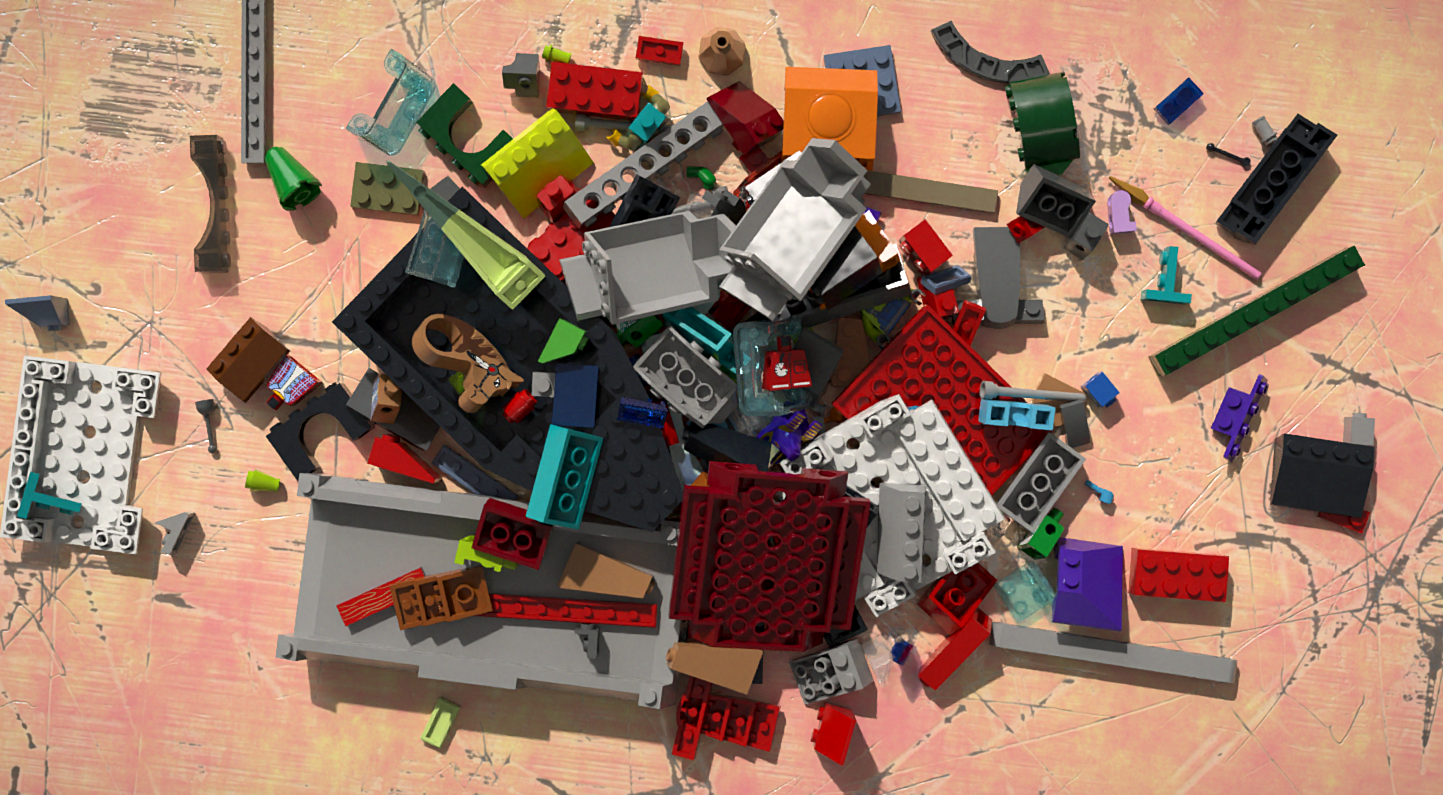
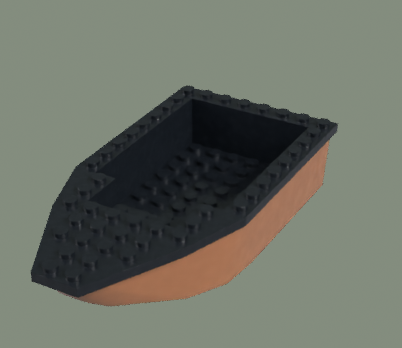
[332,186,683,532]

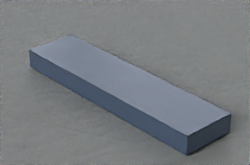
[431,445,519,500]

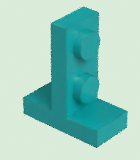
[1140,246,1192,305]
[17,472,82,519]

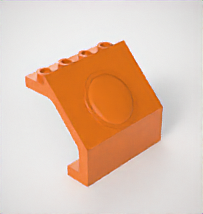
[781,67,878,171]

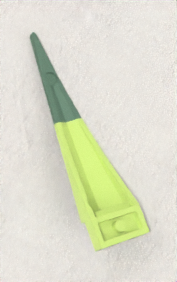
[386,160,545,310]

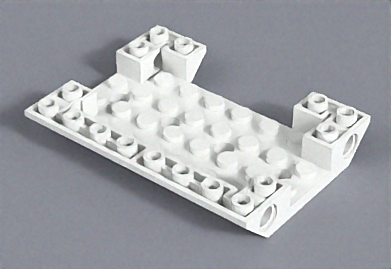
[0,355,161,554]

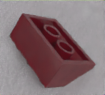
[471,498,554,570]

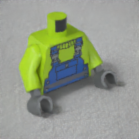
[860,289,926,350]

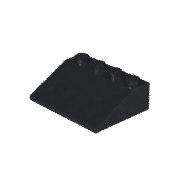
[1270,433,1375,518]

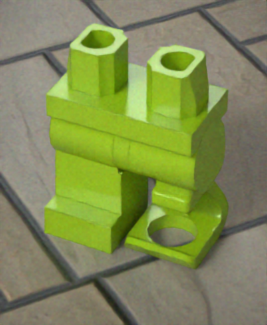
[454,535,518,572]

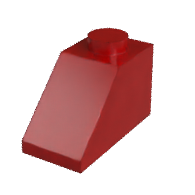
[917,277,959,319]

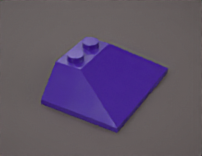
[1052,537,1123,632]

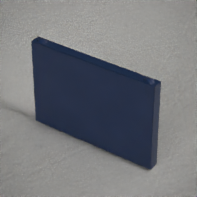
[551,363,599,428]

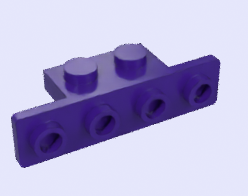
[1211,374,1269,462]

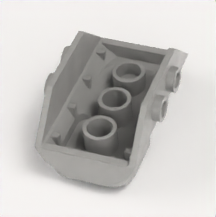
[633,325,739,429]

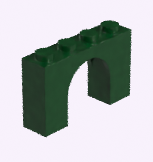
[416,83,513,187]

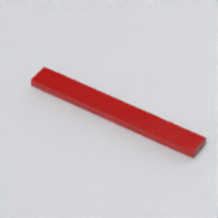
[474,593,657,628]

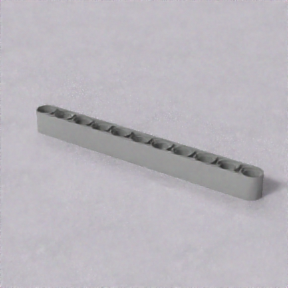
[989,622,1238,683]

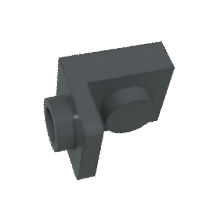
[575,623,600,659]

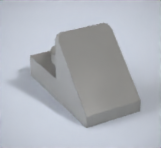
[155,511,195,555]

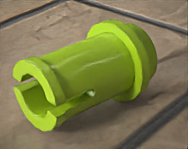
[542,45,572,63]

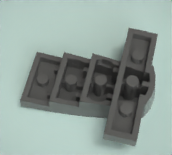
[952,227,1044,329]

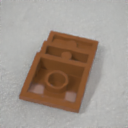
[389,566,493,630]

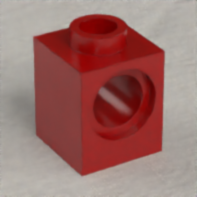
[1006,216,1045,243]

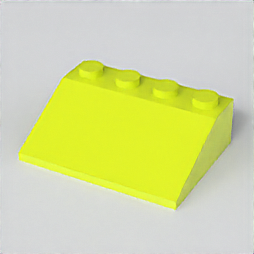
[481,108,594,219]

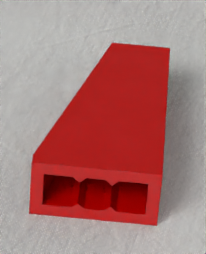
[918,607,992,691]

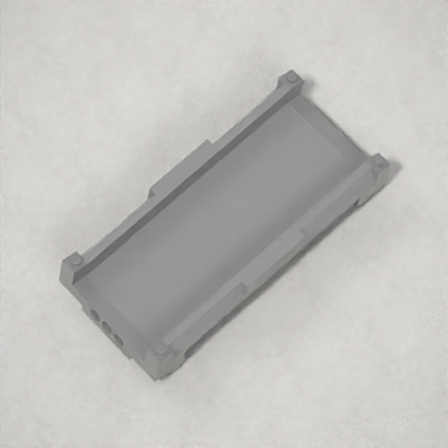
[275,473,689,709]

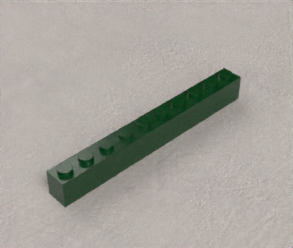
[1148,245,1365,376]

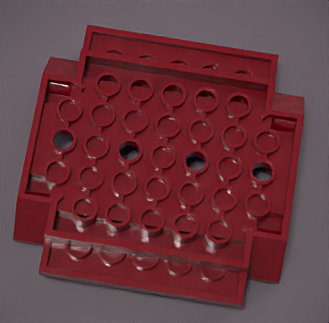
[668,461,871,652]

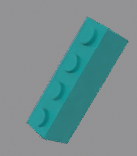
[526,424,603,530]

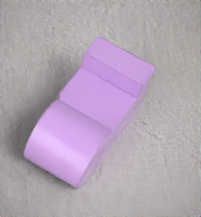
[1107,190,1137,235]

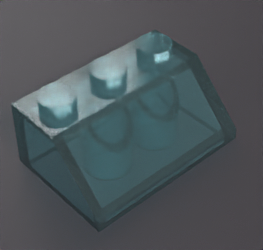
[405,210,476,288]

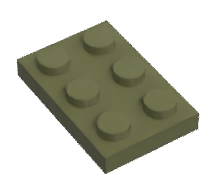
[350,162,424,216]

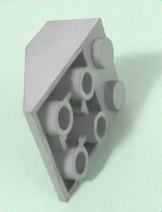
[789,638,873,705]

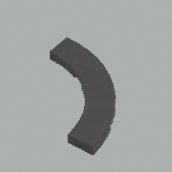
[930,20,1050,84]

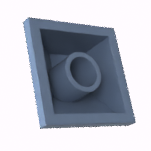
[5,295,70,331]

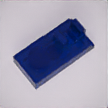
[617,397,668,428]

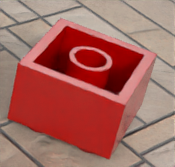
[899,219,953,275]

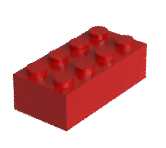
[546,62,644,121]
[1128,548,1229,602]

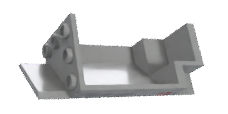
[719,138,871,321]
[559,211,736,325]

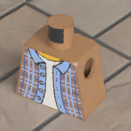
[370,374,402,424]

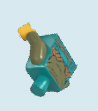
[606,85,670,151]

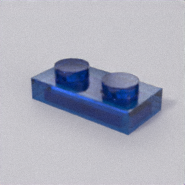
[1153,77,1204,125]

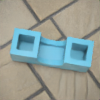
[978,399,1055,430]

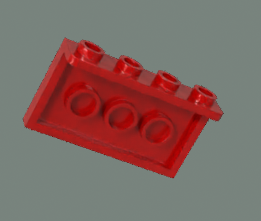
[527,200,615,283]

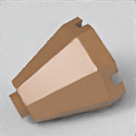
[698,27,746,76]

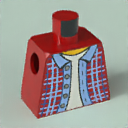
[266,354,323,411]

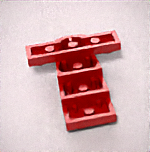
[672,676,781,760]

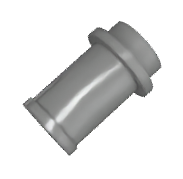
[1251,116,1278,146]

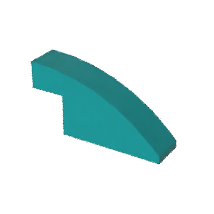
[662,307,753,382]

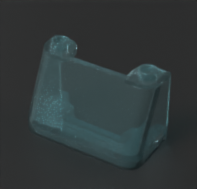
[346,49,436,156]
[733,316,809,416]

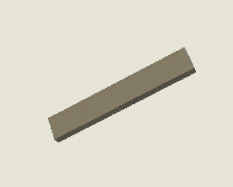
[863,171,998,213]

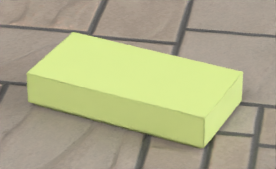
[420,697,461,749]

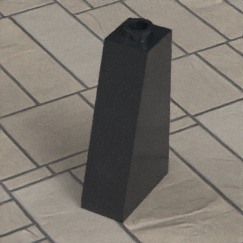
[682,421,772,472]

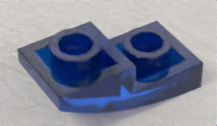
[890,638,916,666]

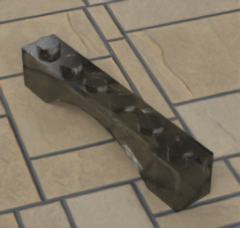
[190,134,231,274]

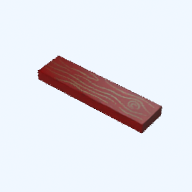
[336,567,426,627]

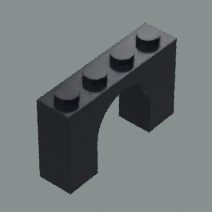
[266,382,376,481]

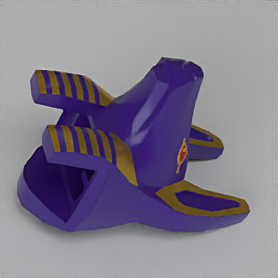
[756,401,822,467]

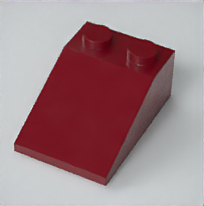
[706,81,784,155]

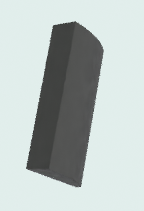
[345,368,440,452]

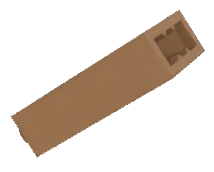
[557,542,655,598]
[666,642,763,694]

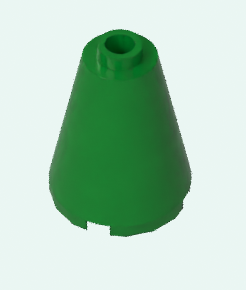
[265,147,322,211]

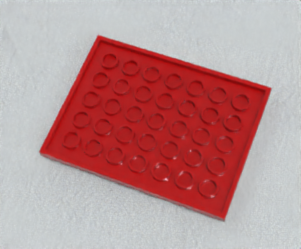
[831,304,1055,496]

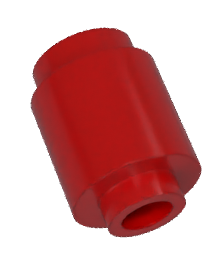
[502,389,537,423]

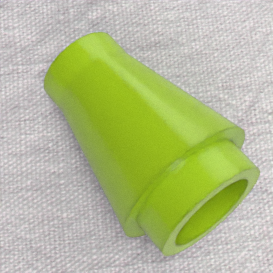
[245,469,280,492]

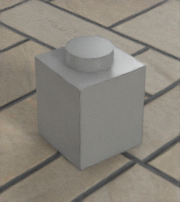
[1343,413,1375,446]

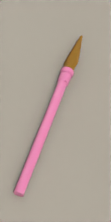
[1109,176,1261,280]

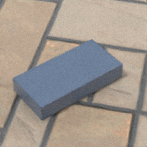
[921,265,972,295]

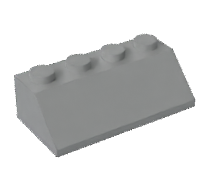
[997,432,1086,533]
[877,483,926,583]

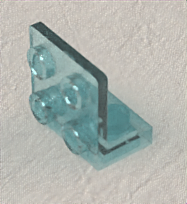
[994,560,1056,623]

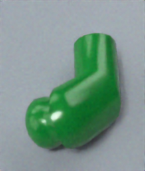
[686,166,716,190]

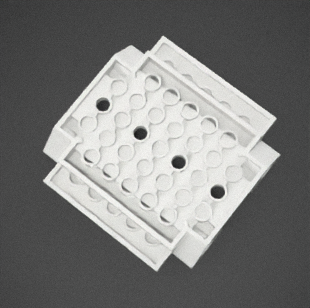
[776,394,1004,617]

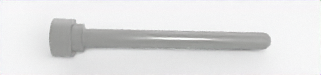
[575,113,673,133]
[980,381,1086,402]

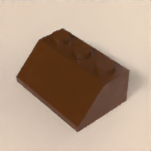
[206,317,290,403]

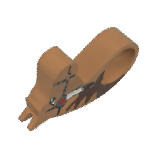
[412,314,524,413]

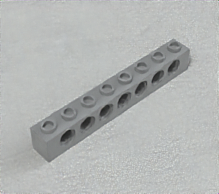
[563,101,724,229]

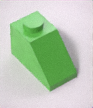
[538,318,589,363]

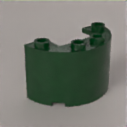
[1005,71,1080,169]

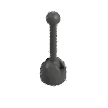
[195,399,217,454]

